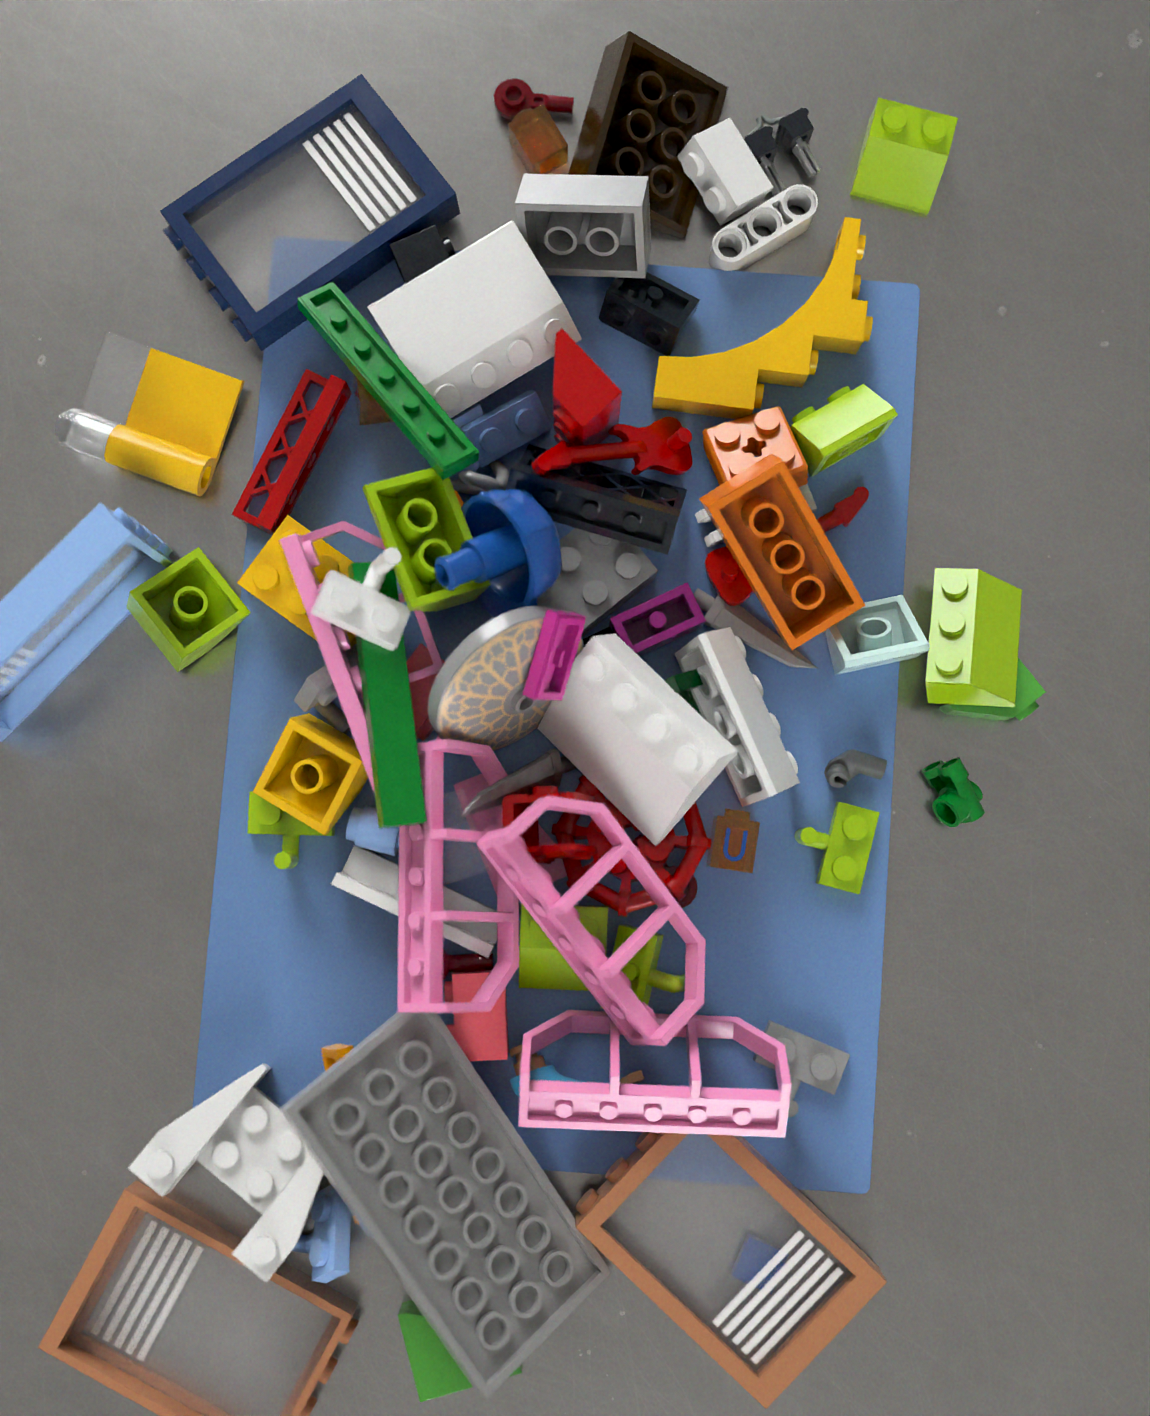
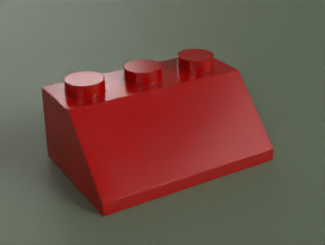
[553,328,622,446]

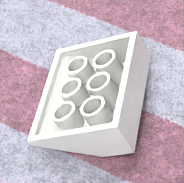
[367,221,582,418]
[538,634,738,846]

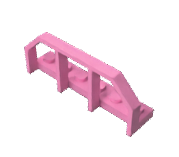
[280,521,444,792]
[398,739,519,1013]
[476,796,706,1046]
[519,1010,791,1137]

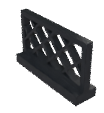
[506,444,687,555]

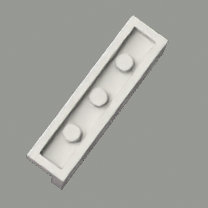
[331,845,497,958]

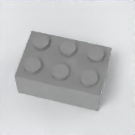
[515,174,651,278]
[537,528,658,637]

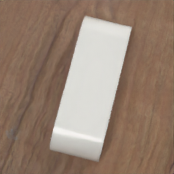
[709,184,818,271]

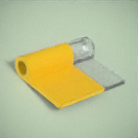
[55,331,245,497]

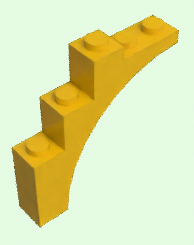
[652,217,873,419]

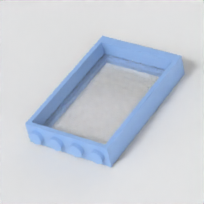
[0,503,174,742]

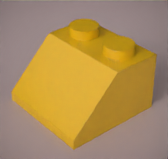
[253,713,368,835]

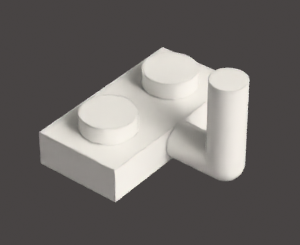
[311,547,411,651]

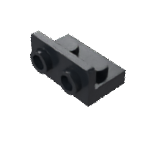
[599,272,700,356]

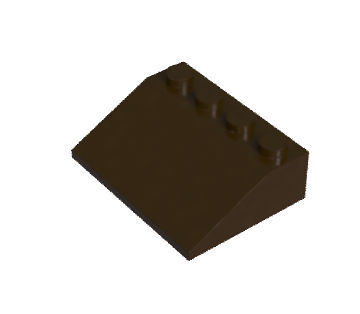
[568,31,728,238]

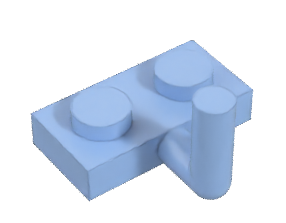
[292,1184,351,1283]

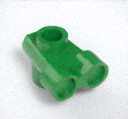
[922,757,985,827]

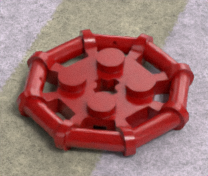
[551,774,712,917]

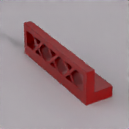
[232,369,352,535]

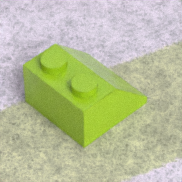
[850,98,958,214]
[790,384,898,477]
[126,547,251,672]
[519,904,608,991]

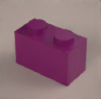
[609,582,706,657]

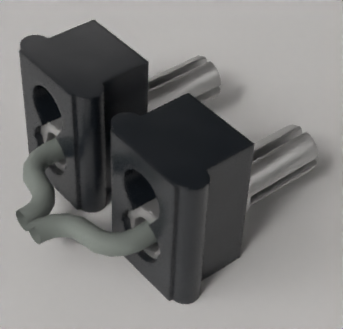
[744,108,821,196]

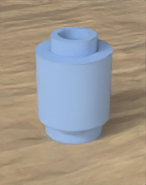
[346,805,399,856]

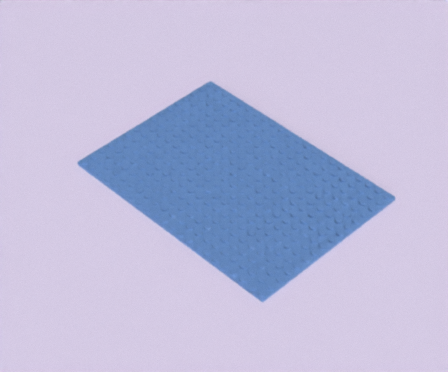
[192,238,920,1194]

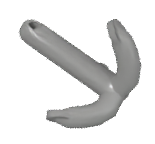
[450,460,510,495]

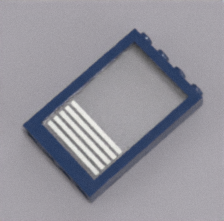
[160,74,460,351]

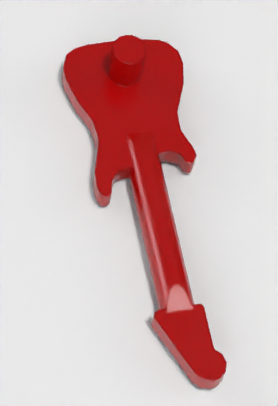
[532,416,693,475]
[704,486,869,606]

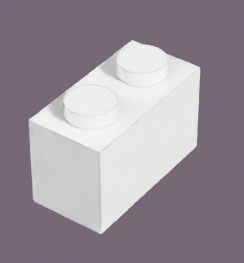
[677,118,773,226]

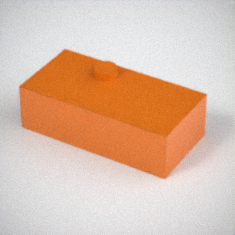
[699,453,866,650]

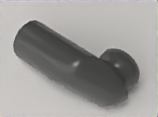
[824,749,887,788]

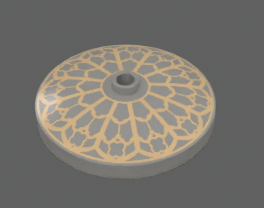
[428,606,584,751]

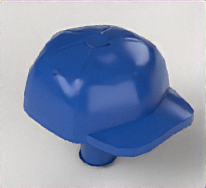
[435,489,562,618]

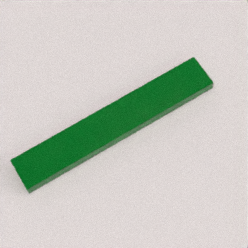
[297,281,479,480]
[348,562,427,829]

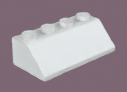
[675,627,800,807]

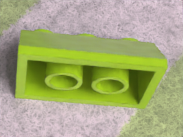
[363,468,491,612]
[925,568,1022,707]

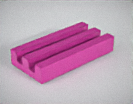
[523,609,586,700]

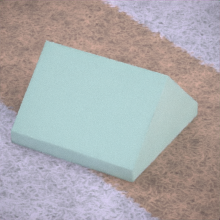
[825,595,929,675]

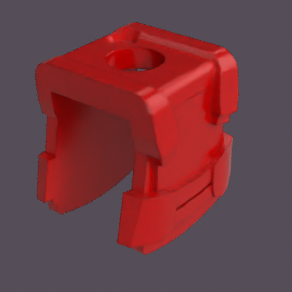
[502,786,597,864]

